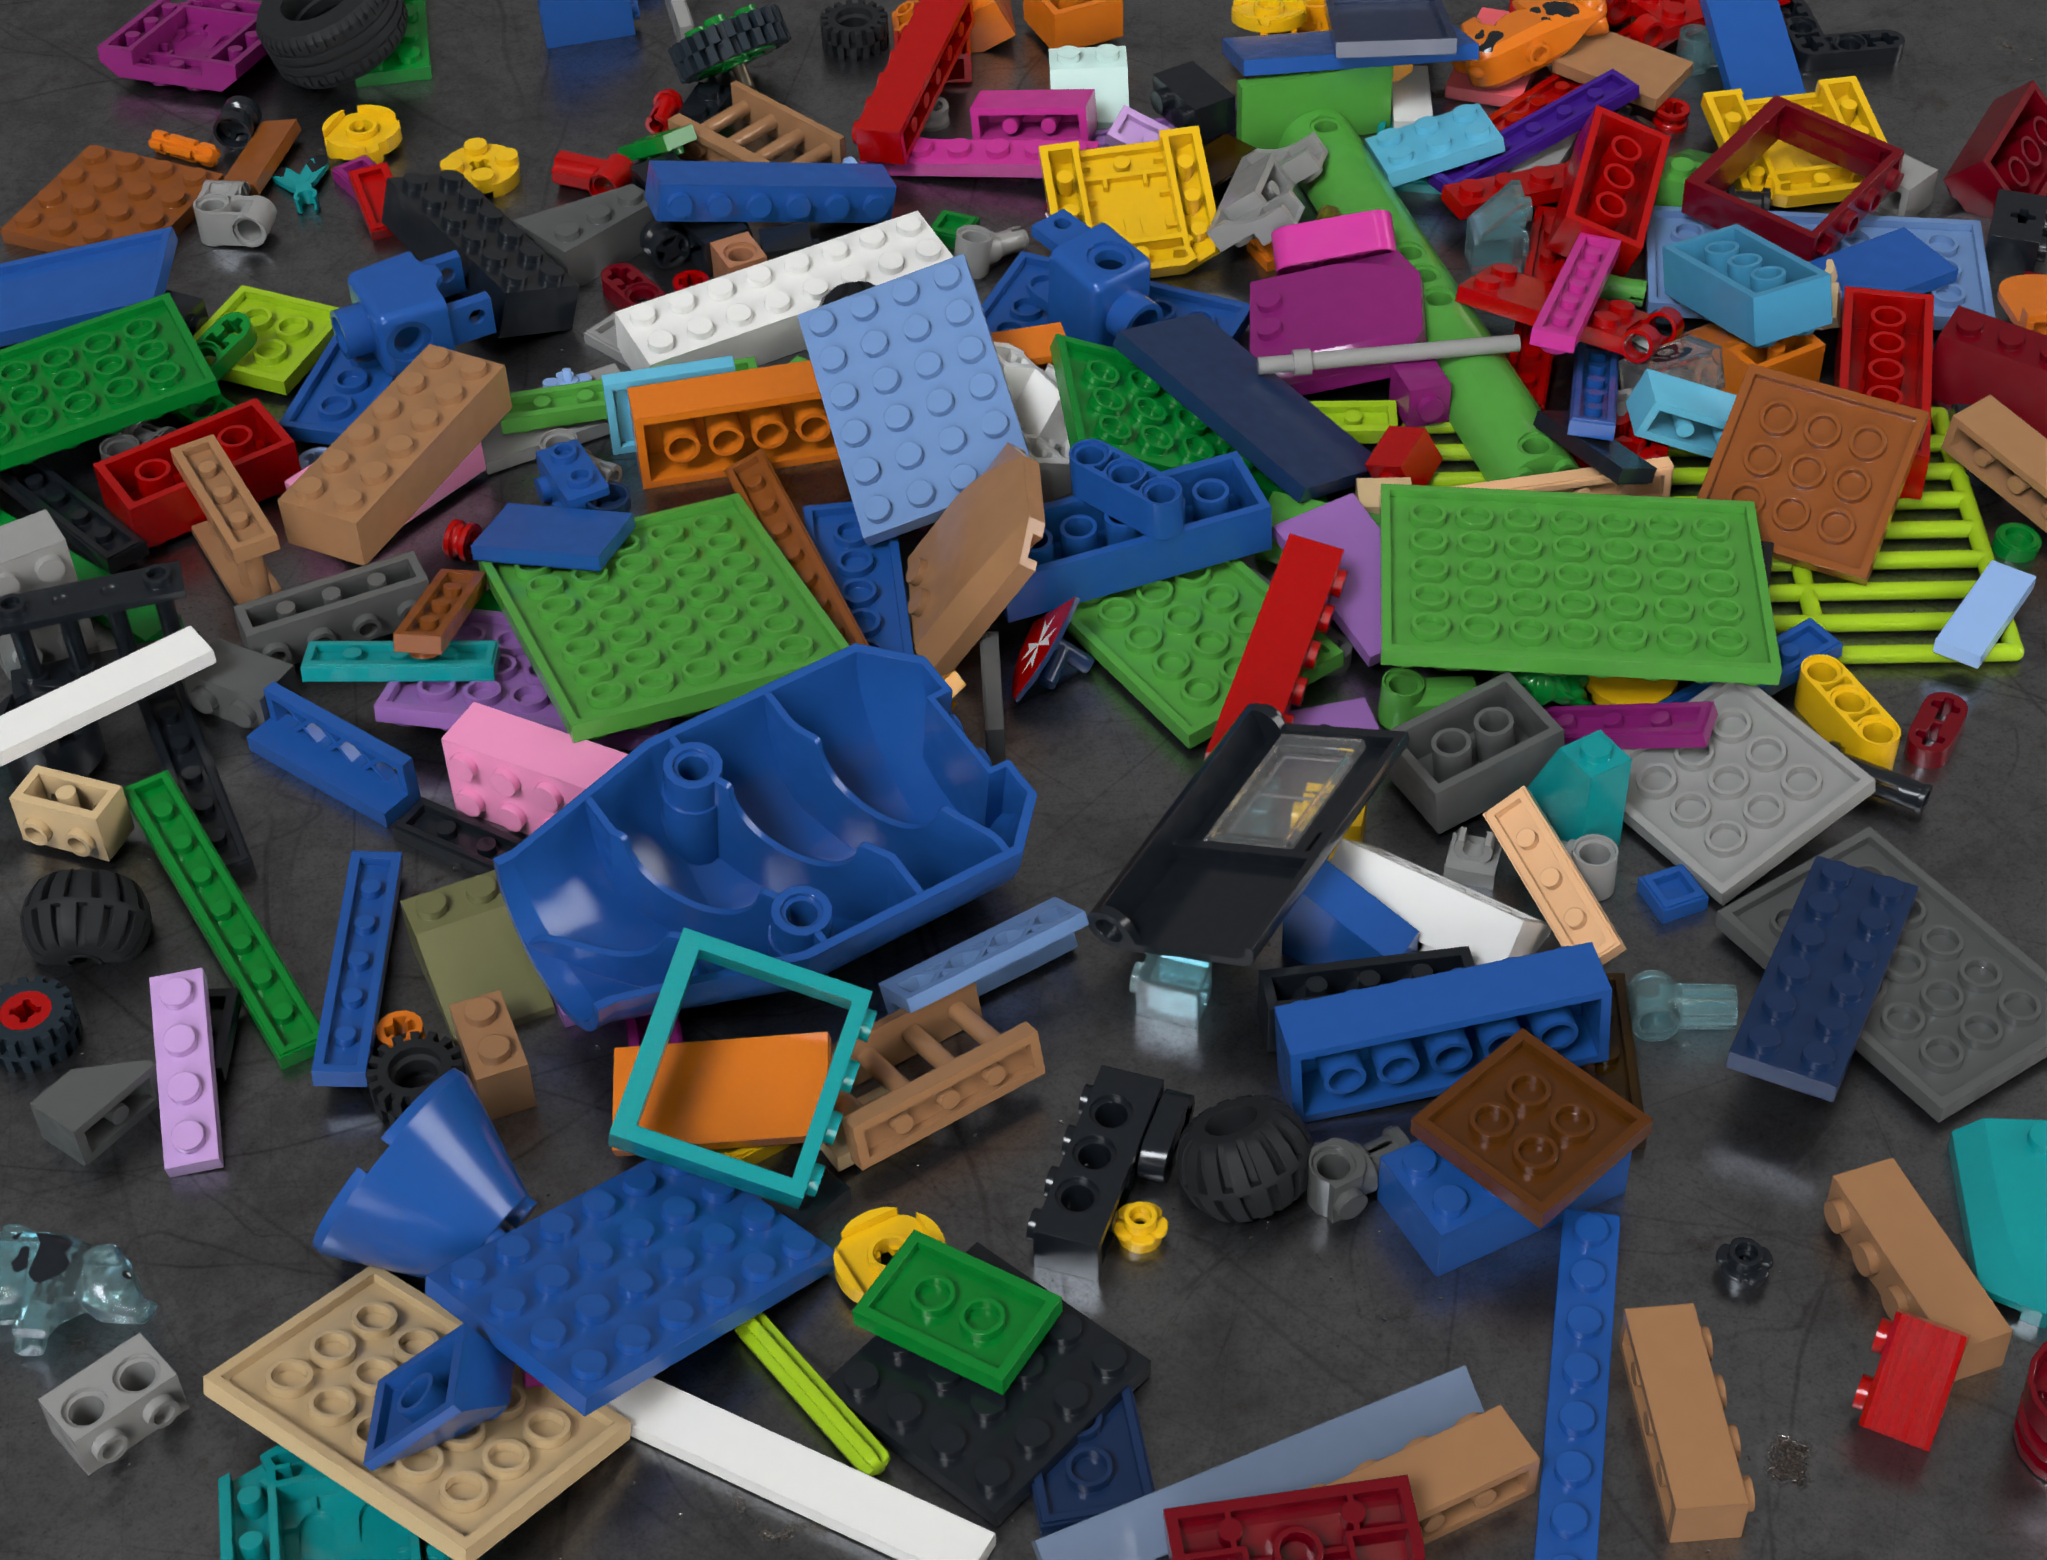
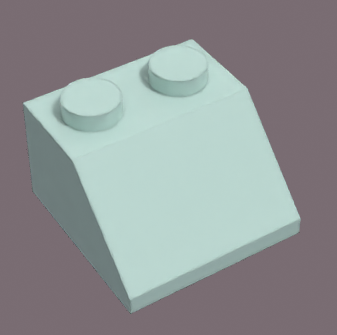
[1049,44,1129,130]

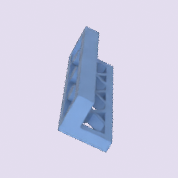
[878,897,1089,1015]

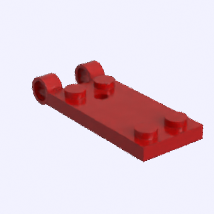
[1606,0,1791,48]
[1455,263,1684,363]

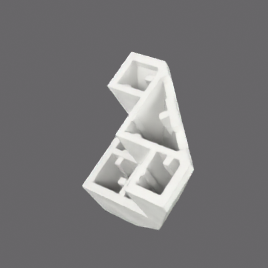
[994,342,1072,504]

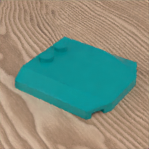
[1948,1118,2047,1328]
[218,1445,453,1560]

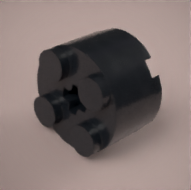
[0,680,105,786]

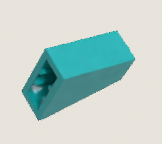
[1527,729,1632,847]

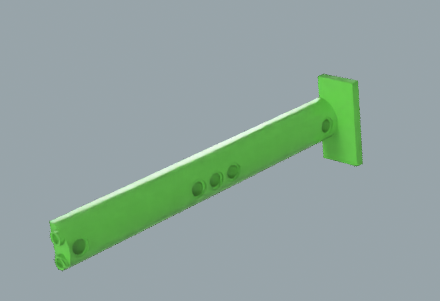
[1236,66,1580,481]

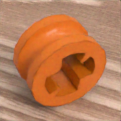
[376,1010,426,1048]

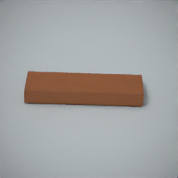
[223,119,302,196]

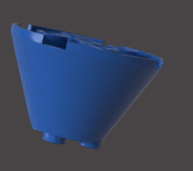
[312,1068,538,1279]

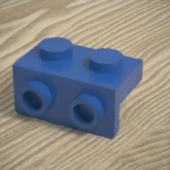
[534,439,610,509]

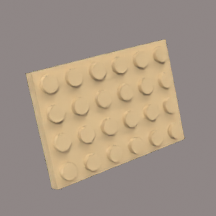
[203,1266,631,1560]

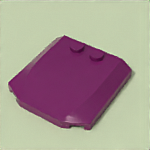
[97,0,268,92]
[1250,251,1427,395]

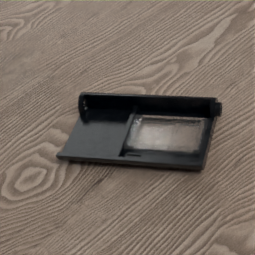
[1087,703,1410,966]

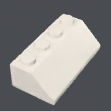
[1330,838,1551,966]

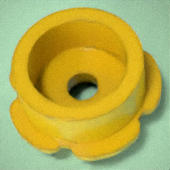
[1114,1201,1168,1254]

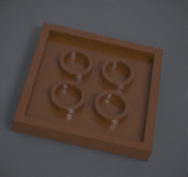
[1410,1028,1653,1229]

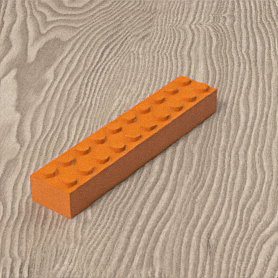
[627,322,1066,490]

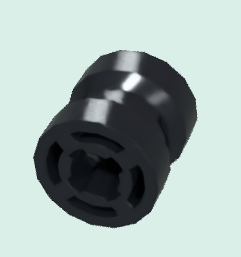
[213,95,262,150]

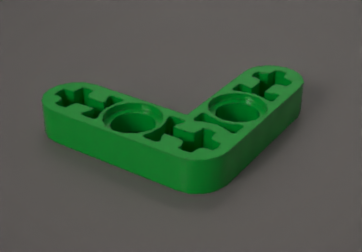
[169,312,258,425]

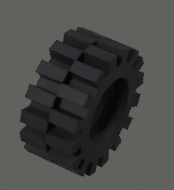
[820,0,889,62]
[366,1031,467,1126]

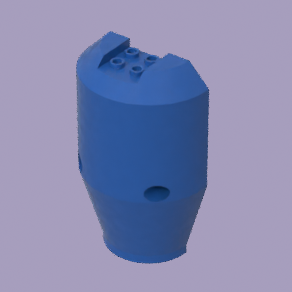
[493,643,1037,1032]

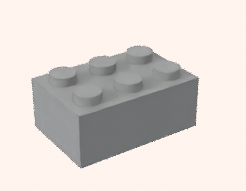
[0,509,98,680]

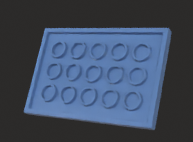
[797,253,1031,546]

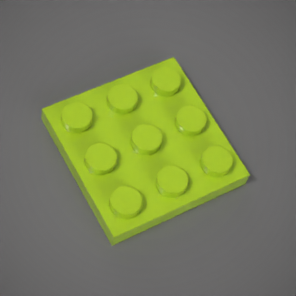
[193,285,339,396]

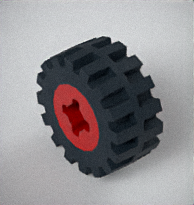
[0,976,82,1074]

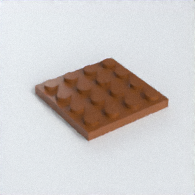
[0,144,224,253]
[1697,363,1929,586]

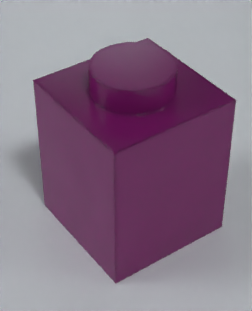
[1389,359,1452,427]

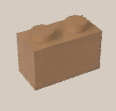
[448,990,537,1120]

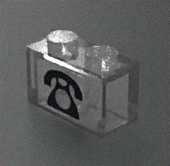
[1618,335,1725,390]

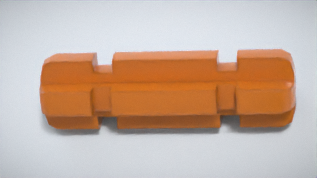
[148,129,221,167]

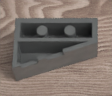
[512,184,655,288]

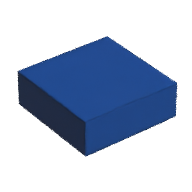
[1637,864,1709,924]

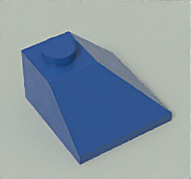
[363,1322,514,1471]

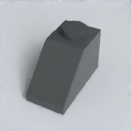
[30,1059,159,1167]

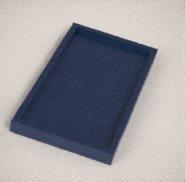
[1324,0,1457,58]
[1112,313,1372,503]

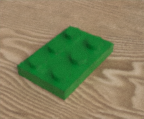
[852,1230,1063,1395]

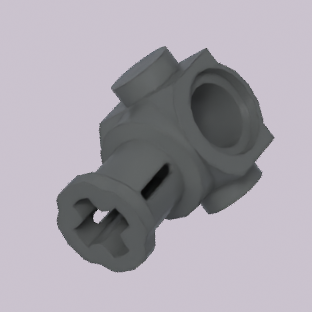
[1305,1126,1410,1224]

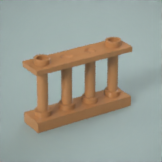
[667,80,847,163]
[170,434,283,605]
[831,982,1046,1171]

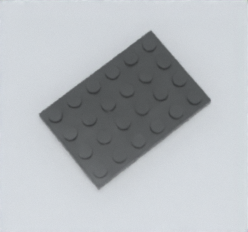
[1715,826,2047,1123]

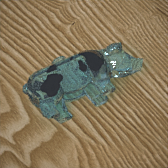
[0,1224,157,1356]

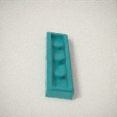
[300,640,501,682]

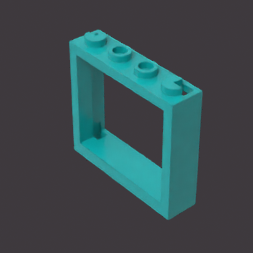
[608,927,877,1210]

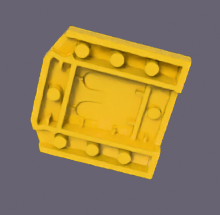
[1700,76,1887,208]
[1038,125,1221,279]

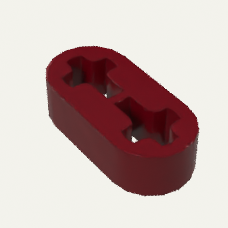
[1904,692,1968,770]

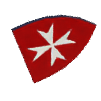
[1012,596,1094,702]

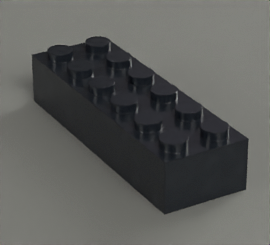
[382,170,580,338]

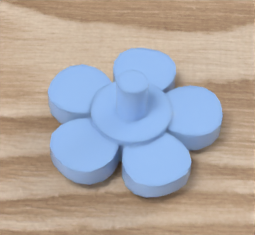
[542,368,592,388]

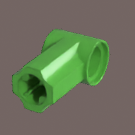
[1377,667,1477,730]

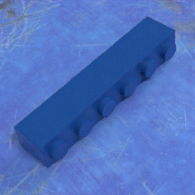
[644,160,897,223]

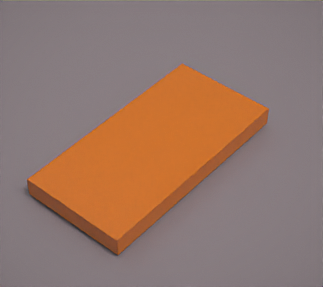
[612,1031,831,1157]

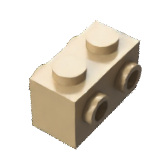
[9,765,135,862]

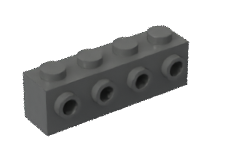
[233,550,429,664]

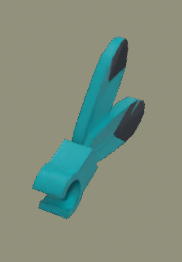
[271,155,329,214]

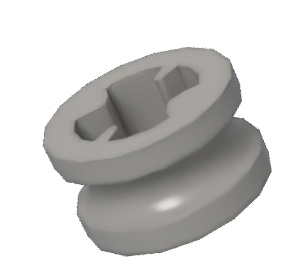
[923,97,950,132]

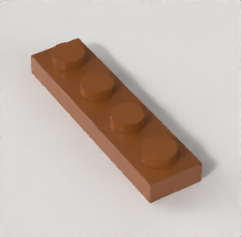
[393,569,487,659]

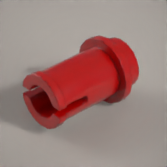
[645,89,683,134]

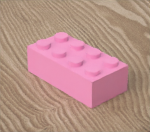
[441,702,628,835]

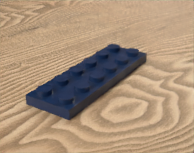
[1726,855,1919,1103]

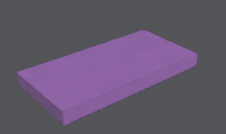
[1272,493,1380,667]

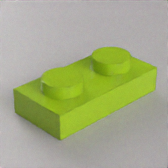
[1309,400,1398,444]

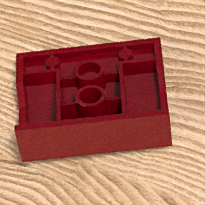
[1163,1474,1425,1560]

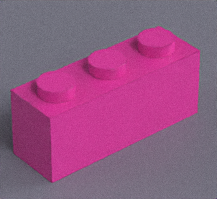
[970,89,1098,141]

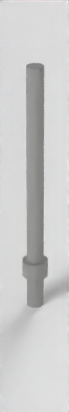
[1257,334,1521,376]

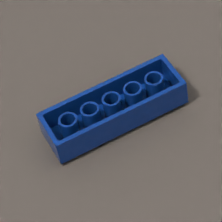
[1003,451,1272,623]
[1274,942,1612,1123]

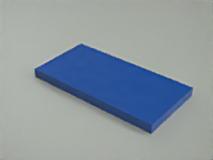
[1222,23,1479,76]
[0,226,178,347]

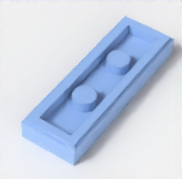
[1933,560,2037,669]

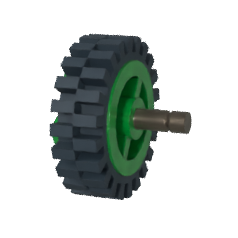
[668,4,792,91]

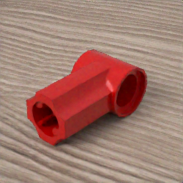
[551,150,634,196]

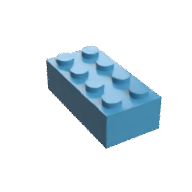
[1662,224,1832,348]

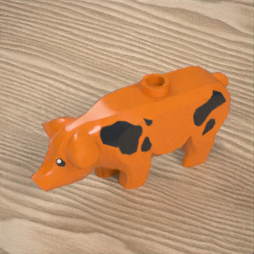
[1451,0,1609,89]

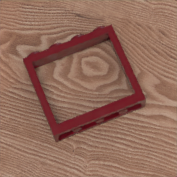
[1681,95,1904,262]

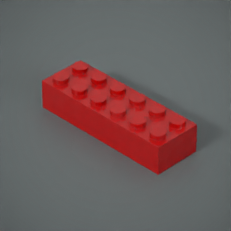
[1834,286,1934,500]

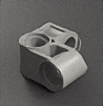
[193,180,277,248]

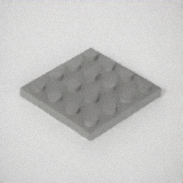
[1623,682,1876,906]

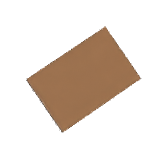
[1551,31,1694,111]

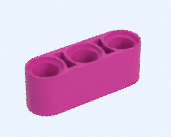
[1271,209,1397,276]

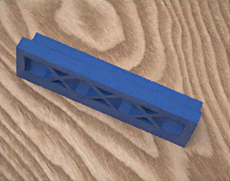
[246,681,421,828]

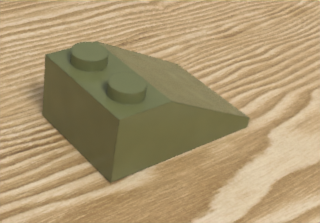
[400,870,555,1046]

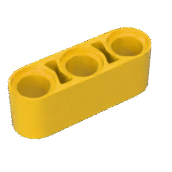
[1794,654,1901,780]

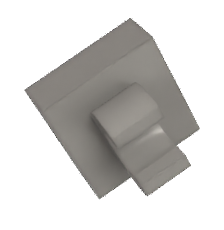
[1443,827,1503,890]

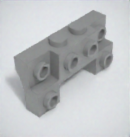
[1207,132,1328,252]

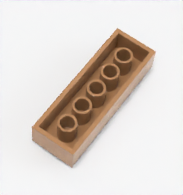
[278,344,512,566]

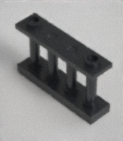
[0,561,200,700]

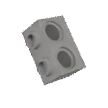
[38,1332,189,1476]

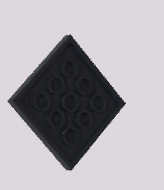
[825,1242,1151,1527]

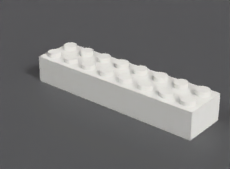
[614,210,953,370]

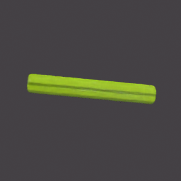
[735,1312,891,1477]

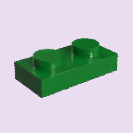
[617,124,697,163]

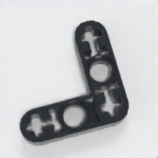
[1780,0,1905,71]

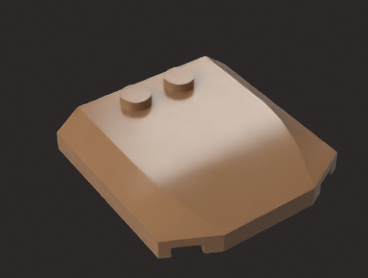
[906,442,1045,676]

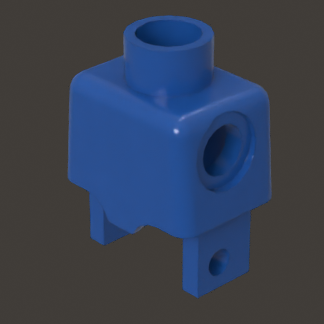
[1029,209,1163,348]
[330,250,497,377]

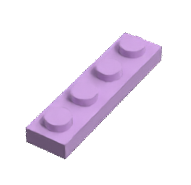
[149,968,224,1178]

